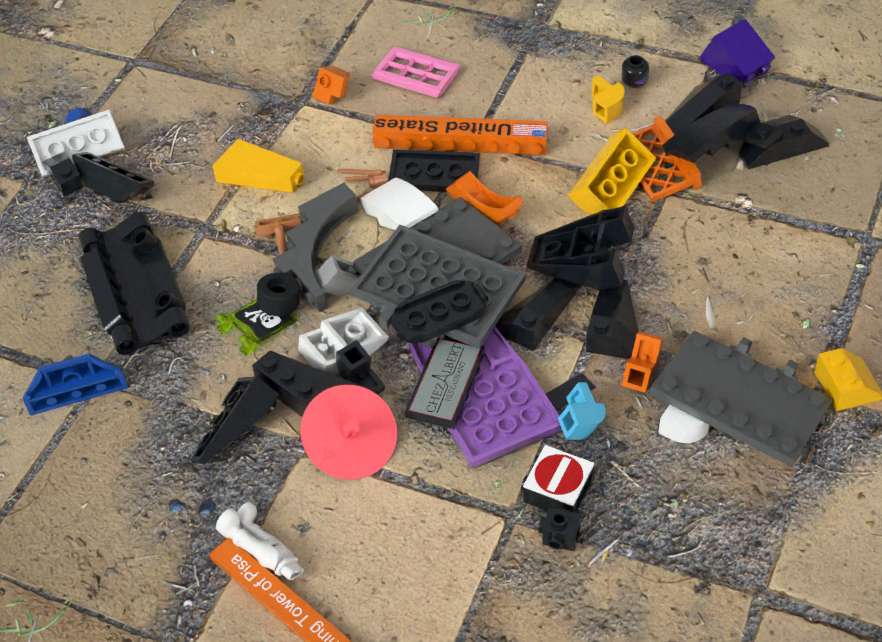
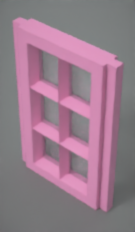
[372,46,460,98]

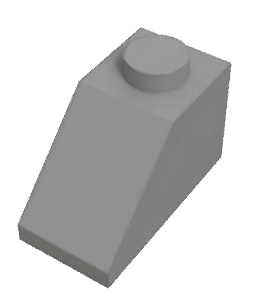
[315,255,361,297]

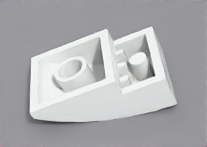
[360,177,439,230]
[298,308,389,375]

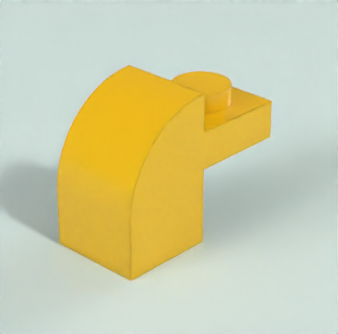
[592,75,624,124]

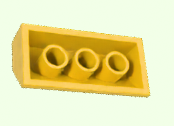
[568,127,656,214]

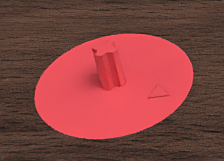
[301,385,397,480]

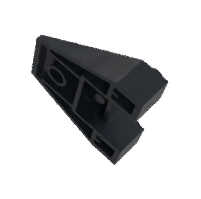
[527,206,634,290]

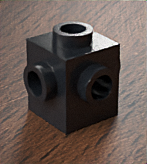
[538,507,581,551]

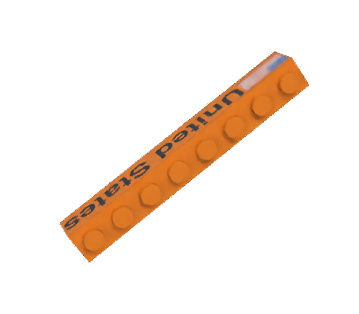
[372,114,548,155]

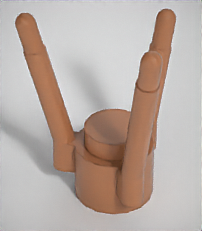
[337,169,388,202]

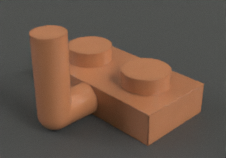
[255,213,301,254]

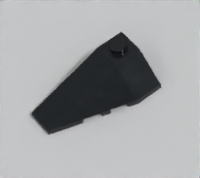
[495,277,581,351]
[190,376,279,464]

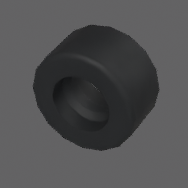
[257,273,300,316]

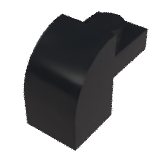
[336,340,385,395]

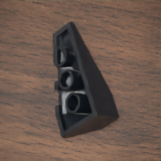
[665,72,742,135]
[586,280,638,359]

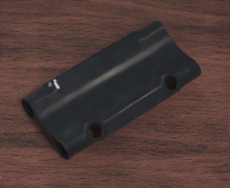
[79,212,190,355]

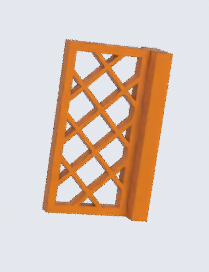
[632,116,702,203]

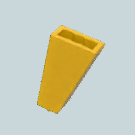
[212,139,305,193]

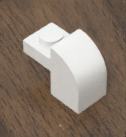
[659,405,709,443]

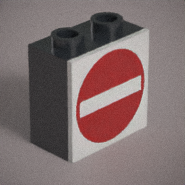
[521,445,594,513]

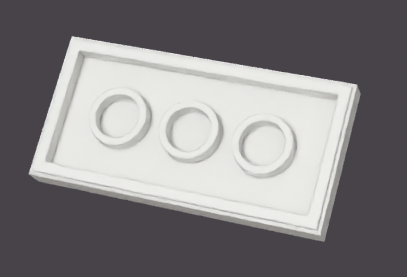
[27,110,125,178]

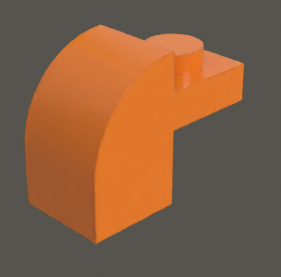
[621,331,663,393]

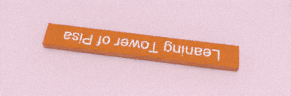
[209,538,352,642]

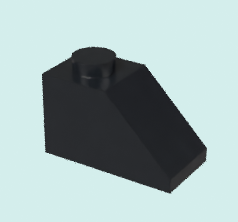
[42,152,83,197]

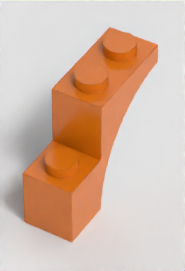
[446,171,524,225]

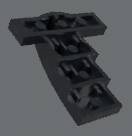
[662,104,781,163]

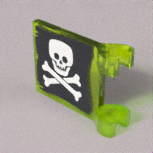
[215,299,297,356]

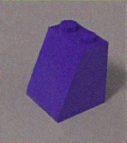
[699,19,776,83]

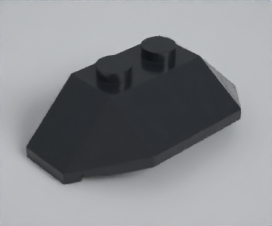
[738,115,829,170]
[72,152,154,203]

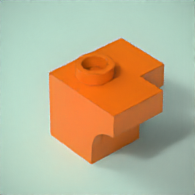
[313,66,350,104]

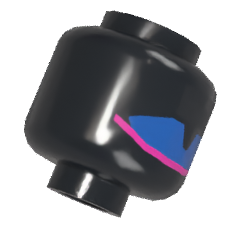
[621,55,649,88]

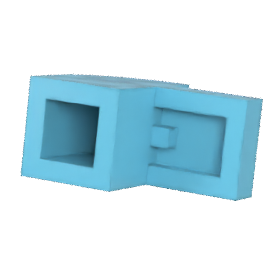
[558,382,606,440]

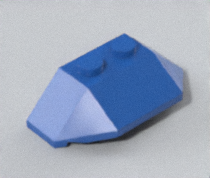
[23,353,128,416]

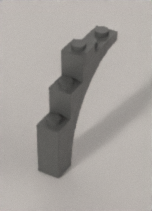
[273,183,359,312]

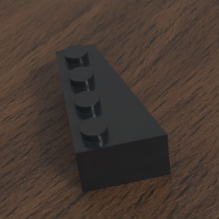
[252,350,359,417]

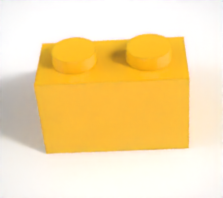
[814,348,882,412]

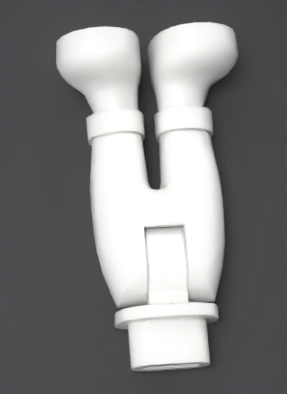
[216,502,304,580]

